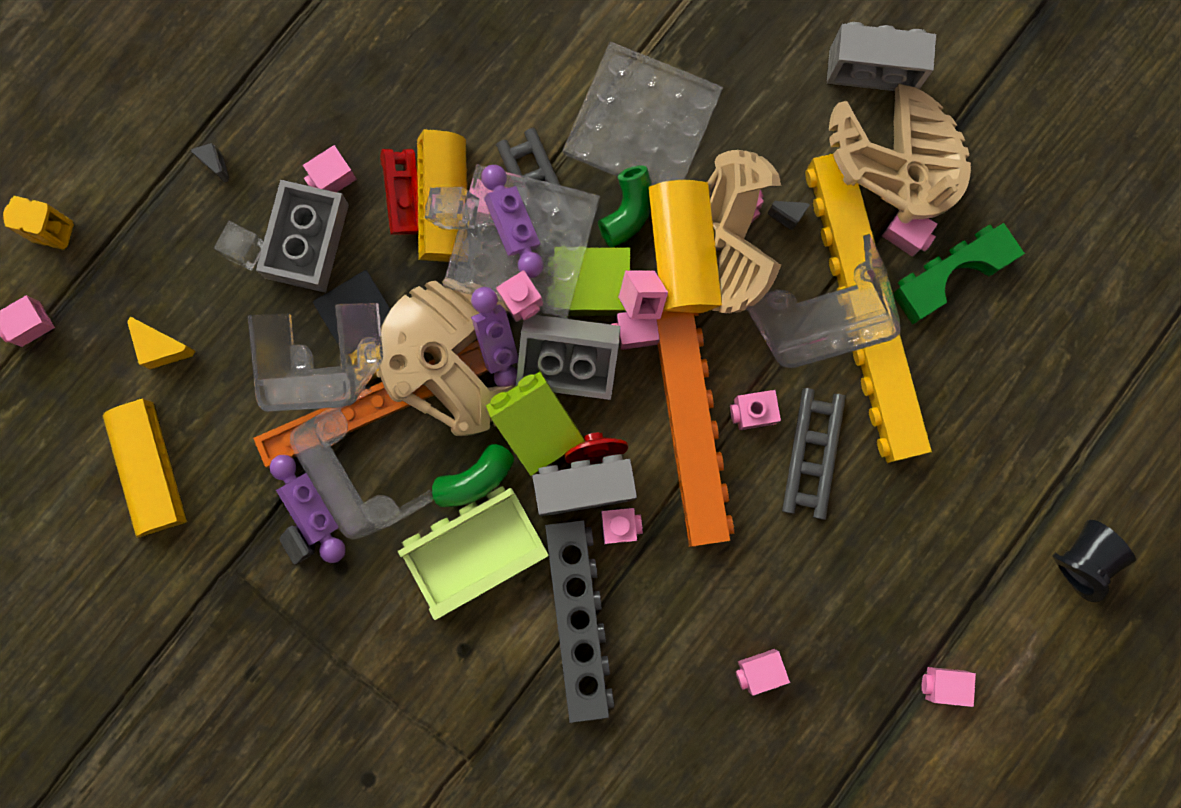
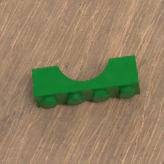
[892,223,1025,325]

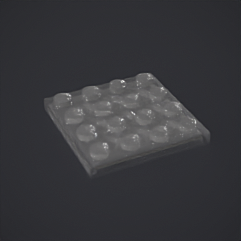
[563,41,723,185]
[443,165,600,319]

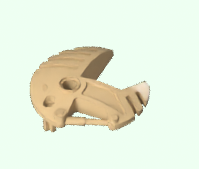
[829,84,971,223]
[708,150,781,313]
[377,279,516,436]

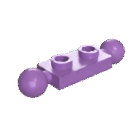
[481,165,544,278]
[471,287,519,386]
[270,455,345,563]

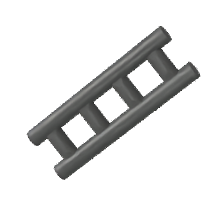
[496,128,584,255]
[782,388,846,520]

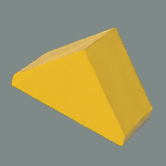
[127,317,195,369]

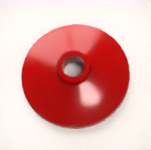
[565,432,628,464]

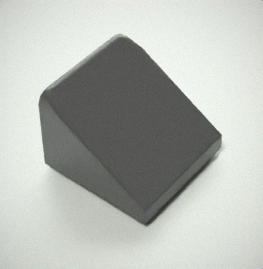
[191,143,230,182]
[768,201,810,230]
[280,526,315,565]

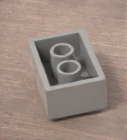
[826,22,936,91]
[256,180,349,293]
[516,315,620,400]
[532,454,637,517]

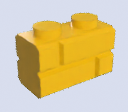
[3,196,74,250]

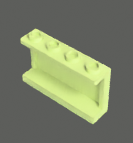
[398,486,549,620]

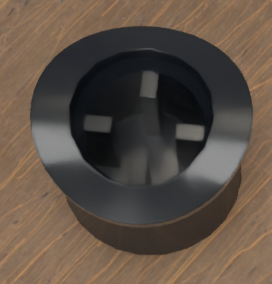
[1052,520,1136,602]

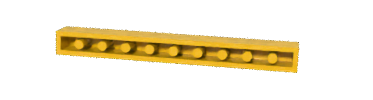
[805,154,932,463]

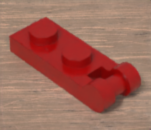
[380,149,418,235]

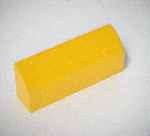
[417,129,468,263]
[649,180,722,313]
[102,398,187,538]

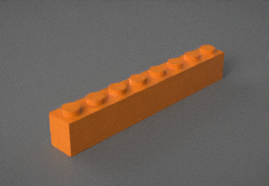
[656,311,734,547]

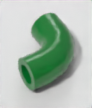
[598,165,652,248]
[432,444,514,507]

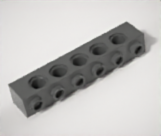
[545,520,614,723]

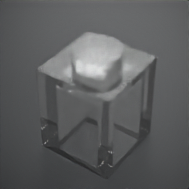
[425,187,480,229]
[214,221,264,271]

